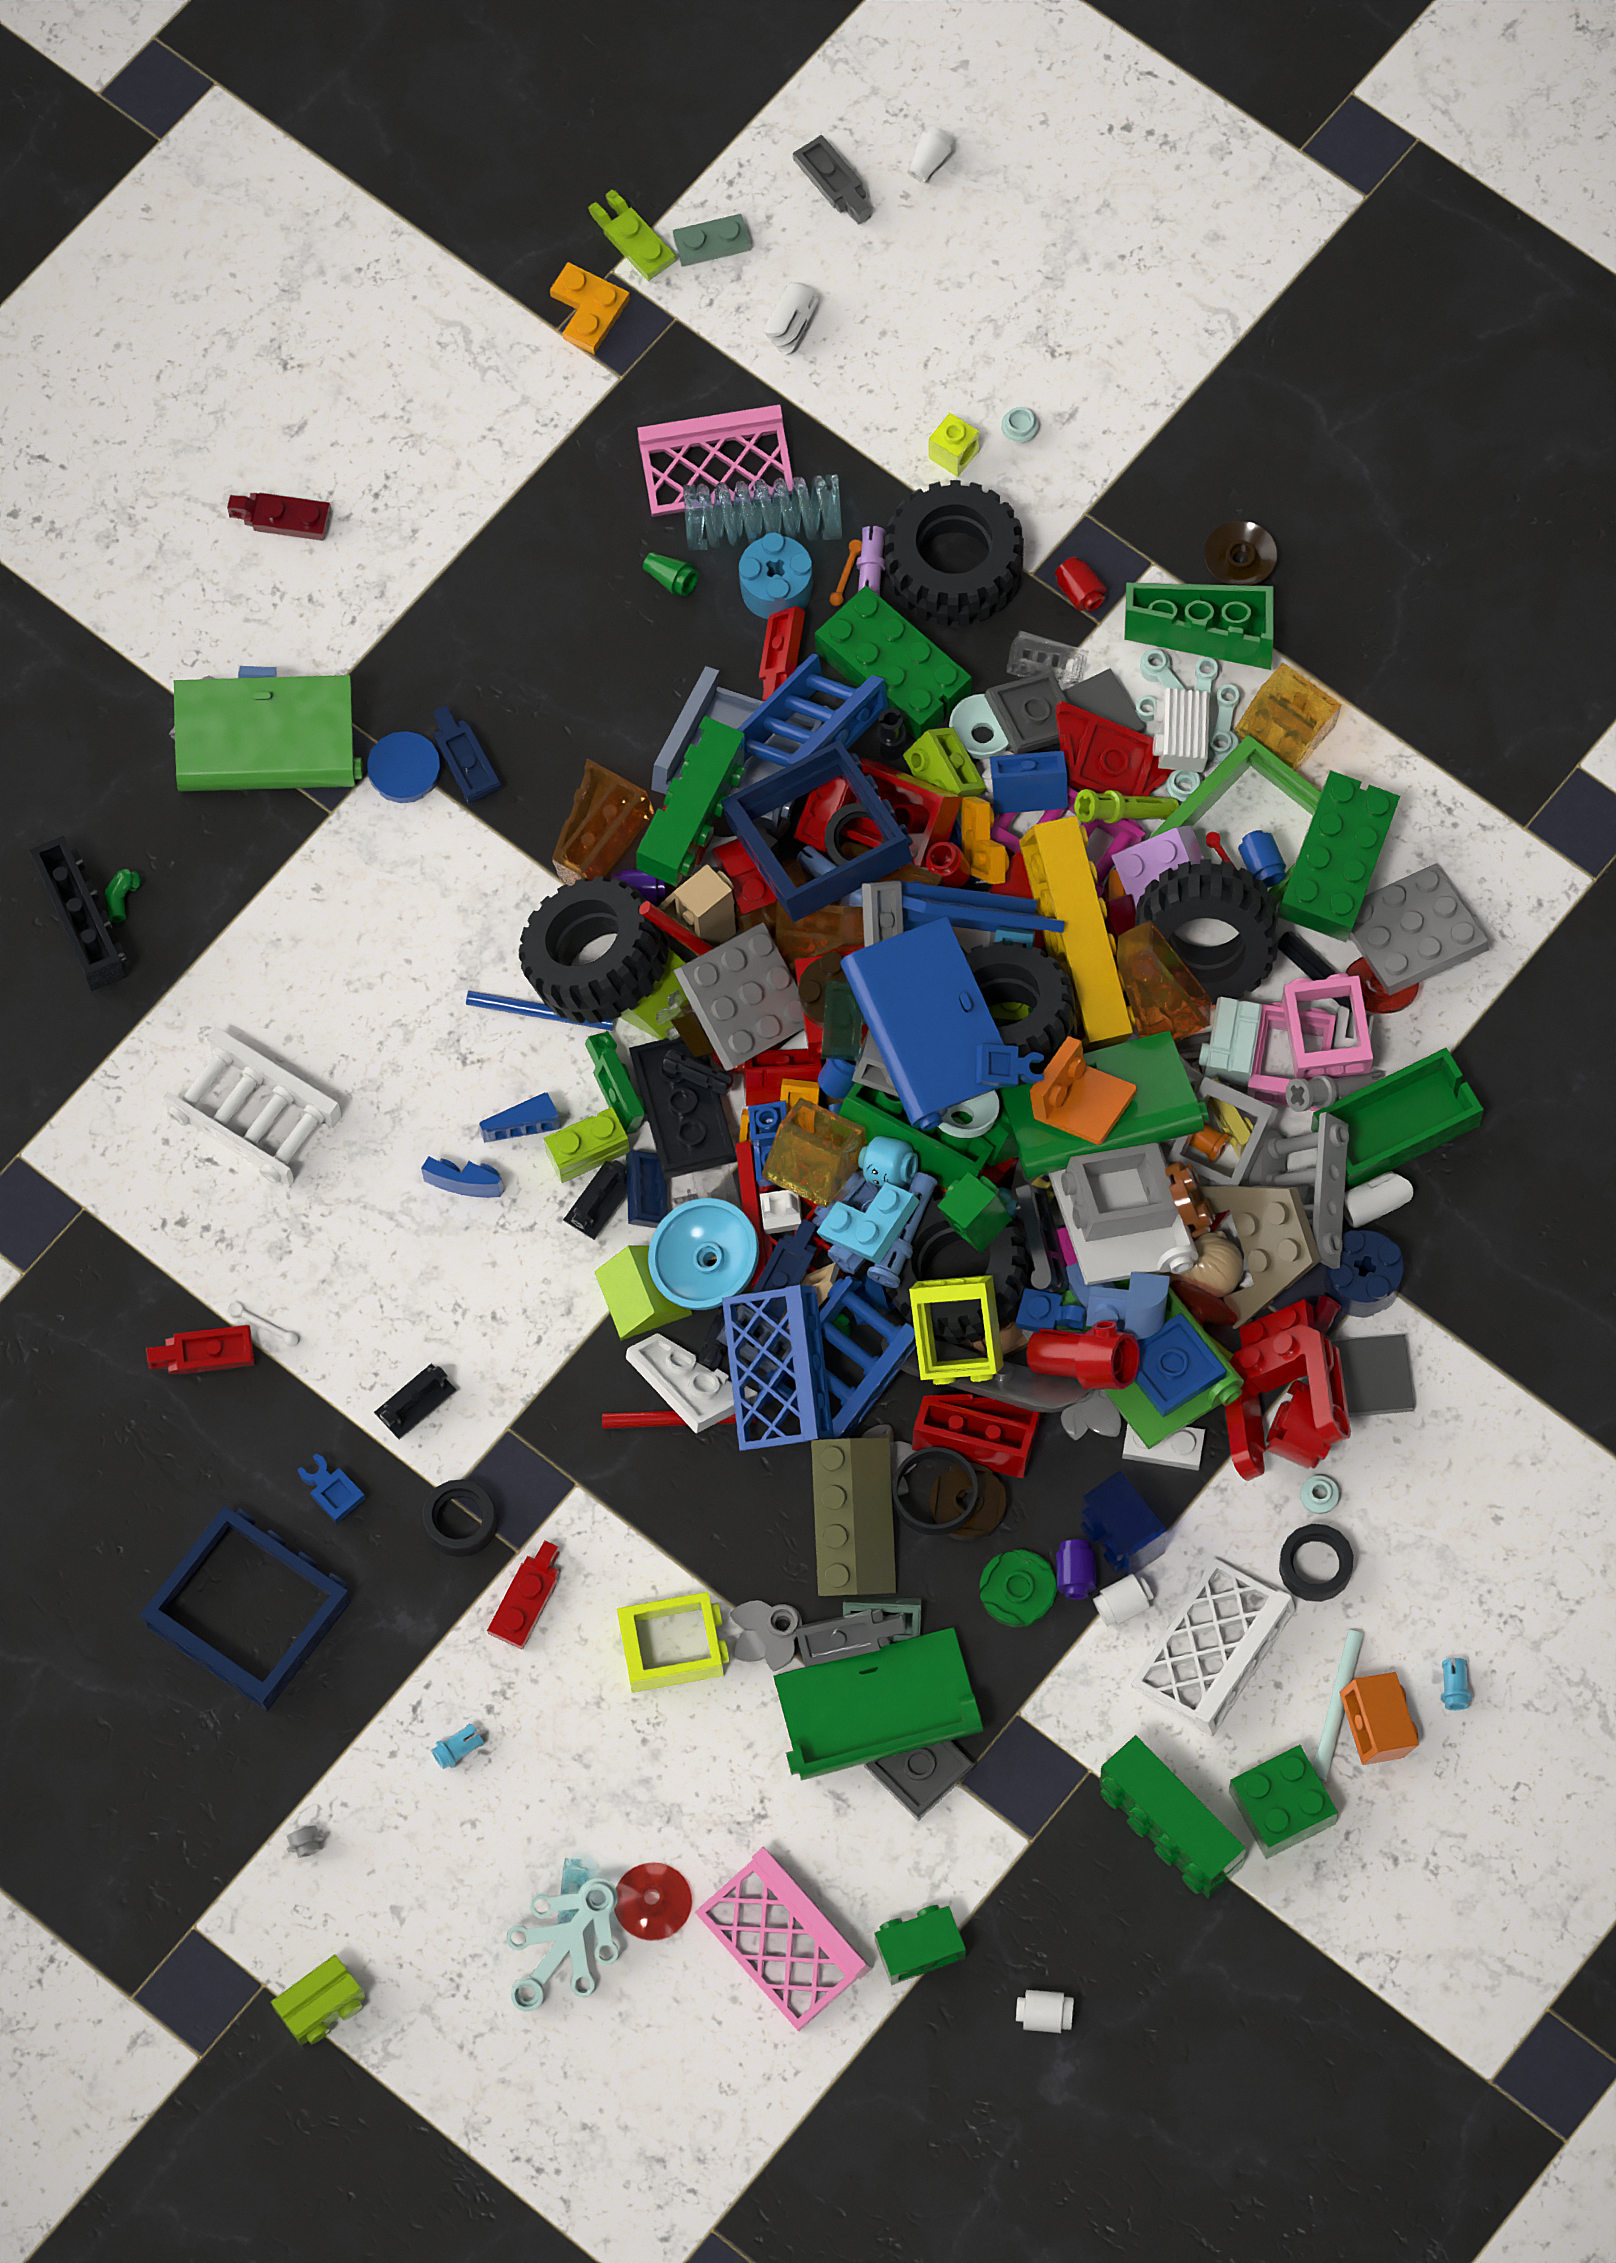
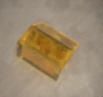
[1233,663,1342,771]
[762,1098,867,1208]

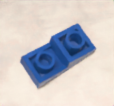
[748,1101,797,1187]
[421,1156,504,1198]

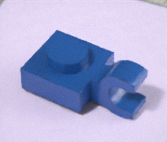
[1016,1288,1087,1333]

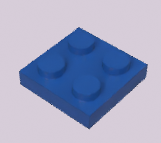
[1134,1313,1226,1418]

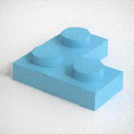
[817,1182,920,1264]

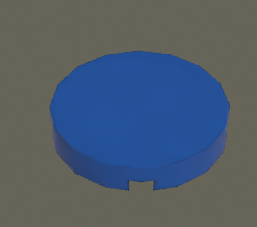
[367,731,441,803]

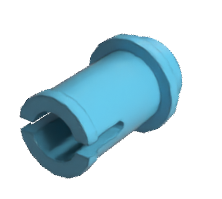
[1441,1658,1472,1711]
[431,1723,484,1769]

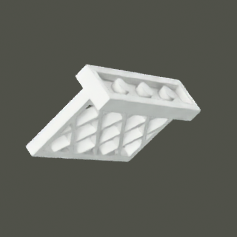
[1131,1558,1295,1737]

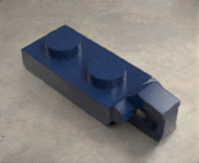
[433,705,501,804]
[746,1219,817,1323]

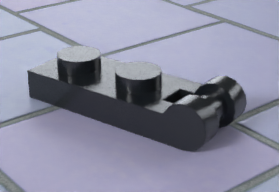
[1015,1184,1069,1294]

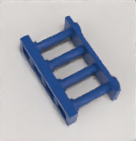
[737,654,889,767]
[756,1276,917,1439]

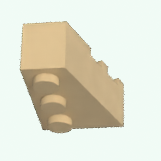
[657,864,736,957]

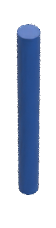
[466,990,615,1031]

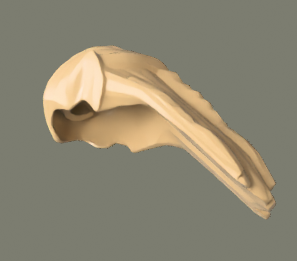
[1160,1228,1244,1298]

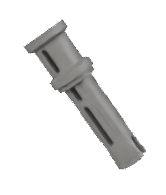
[1285,1071,1385,1112]

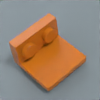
[1030,1036,1137,1145]

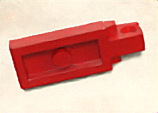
[759,606,805,702]
[146,1325,255,1374]
[487,1540,560,1650]

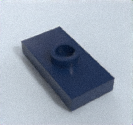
[626,1150,668,1228]

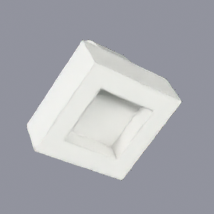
[760,1188,803,1234]

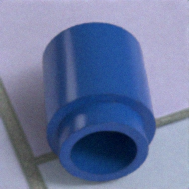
[1238,830,1286,888]
[818,1044,860,1099]

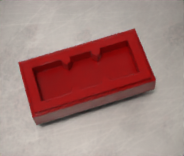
[793,776,852,852]

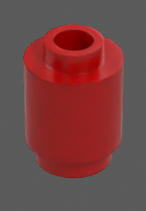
[1054,557,1107,612]
[926,842,971,888]

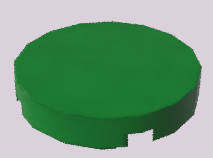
[980,1549,1057,1627]

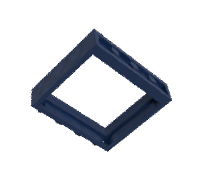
[720,740,913,923]
[140,1505,351,1712]

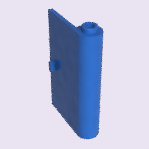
[840,916,1019,1131]

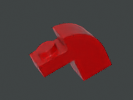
[711,839,777,916]

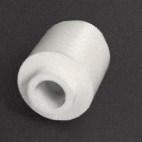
[1093,1574,1154,1626]
[1016,1990,1074,2033]

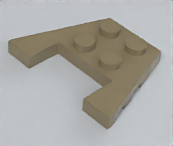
[1196,1184,1321,1329]

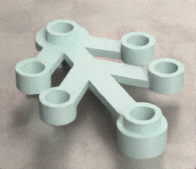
[1136,649,1239,764]
[507,1877,618,2011]

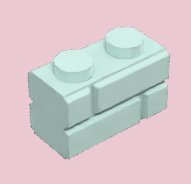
[1198,997,1262,1086]

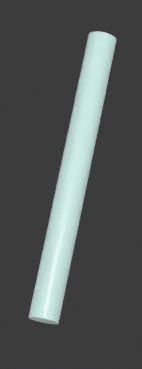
[1313,1630,1363,1782]

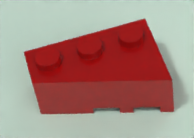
[912,1394,1043,1479]

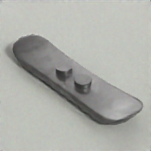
[881,1337,1090,1413]

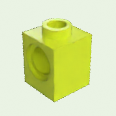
[928,413,979,477]

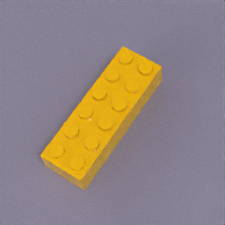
[1019,816,1135,1054]

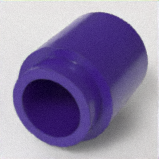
[612,869,667,905]
[1056,1539,1096,1600]

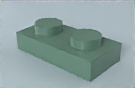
[672,214,750,267]

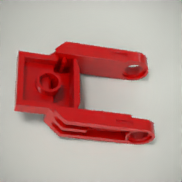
[1225,1299,1351,1481]

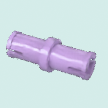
[857,526,885,597]

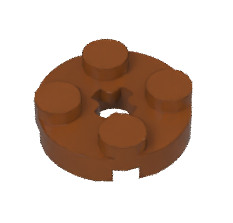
[1165,1161,1215,1238]

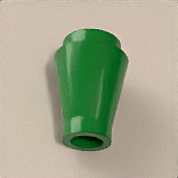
[643,551,699,596]

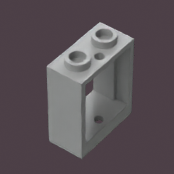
[1167,1077,1279,1186]
[1061,1142,1178,1242]

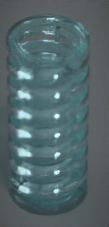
[683,474,842,551]

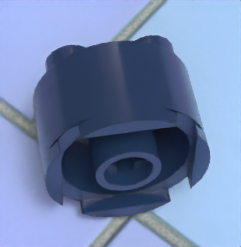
[1324,1230,1404,1318]

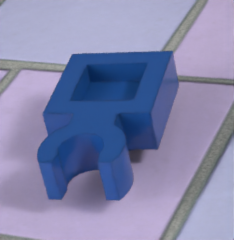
[976,1044,1044,1087]
[298,1454,365,1524]

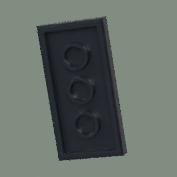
[629,1035,737,1180]

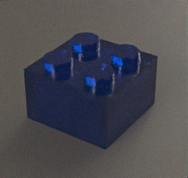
[1080,1471,1167,1577]

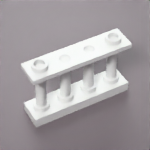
[163,1027,342,1187]

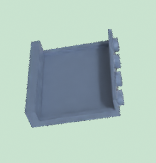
[651,666,829,831]

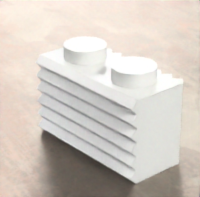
[1153,688,1210,772]

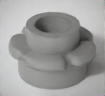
[287,1825,324,1858]

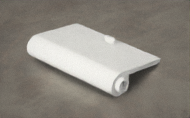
[1049,1143,1199,1286]

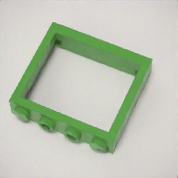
[1151,734,1321,910]

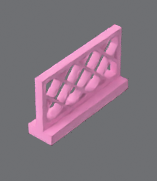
[637,405,795,517]
[695,1847,872,2031]

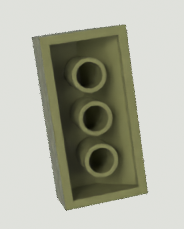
[811,1438,896,1597]

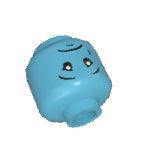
[858,1136,918,1188]

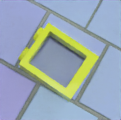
[909,1275,1004,1385]
[617,1591,729,1693]

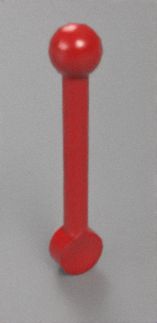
[1206,832,1237,870]

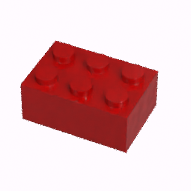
[840,758,963,867]

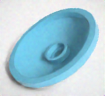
[648,1198,759,1310]

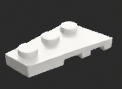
[626,1333,758,1433]

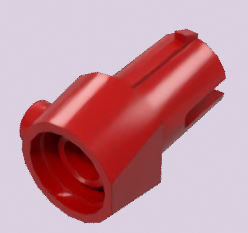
[1027,1320,1140,1390]

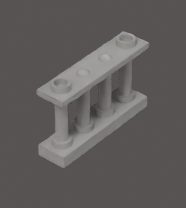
[1243,1112,1349,1273]

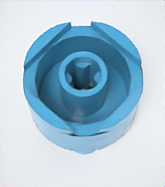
[739,532,813,619]

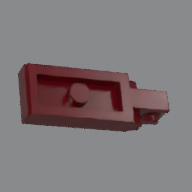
[227,492,331,541]

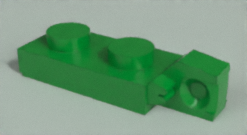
[585,1031,645,1135]

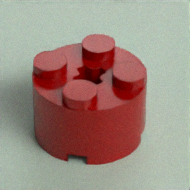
[1265,1379,1331,1469]

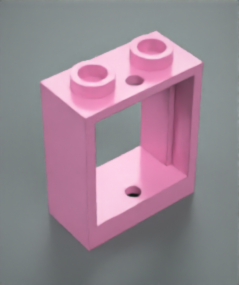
[1282,973,1373,1081]
[1247,1002,1336,1111]

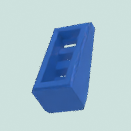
[479,1092,561,1143]

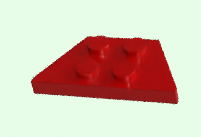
[1055,701,1175,796]

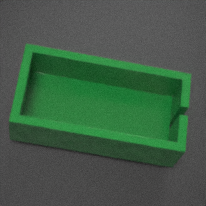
[815,585,972,740]
[1277,770,1400,942]
[1311,1047,1483,1191]
[1100,1735,1246,1899]

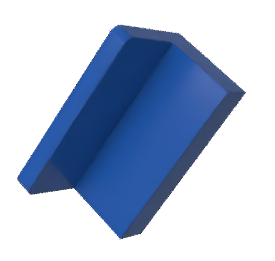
[990,751,1068,814]

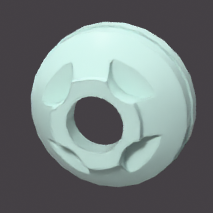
[949,694,1010,759]
[938,1090,999,1138]

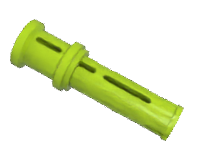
[1074,789,1179,824]

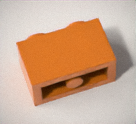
[1339,1672,1419,1765]

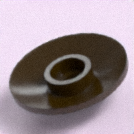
[1204,521,1277,586]

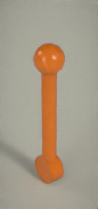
[829,540,862,606]

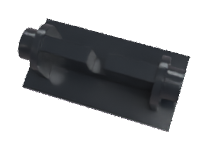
[563,1160,627,1240]
[374,1363,457,1440]

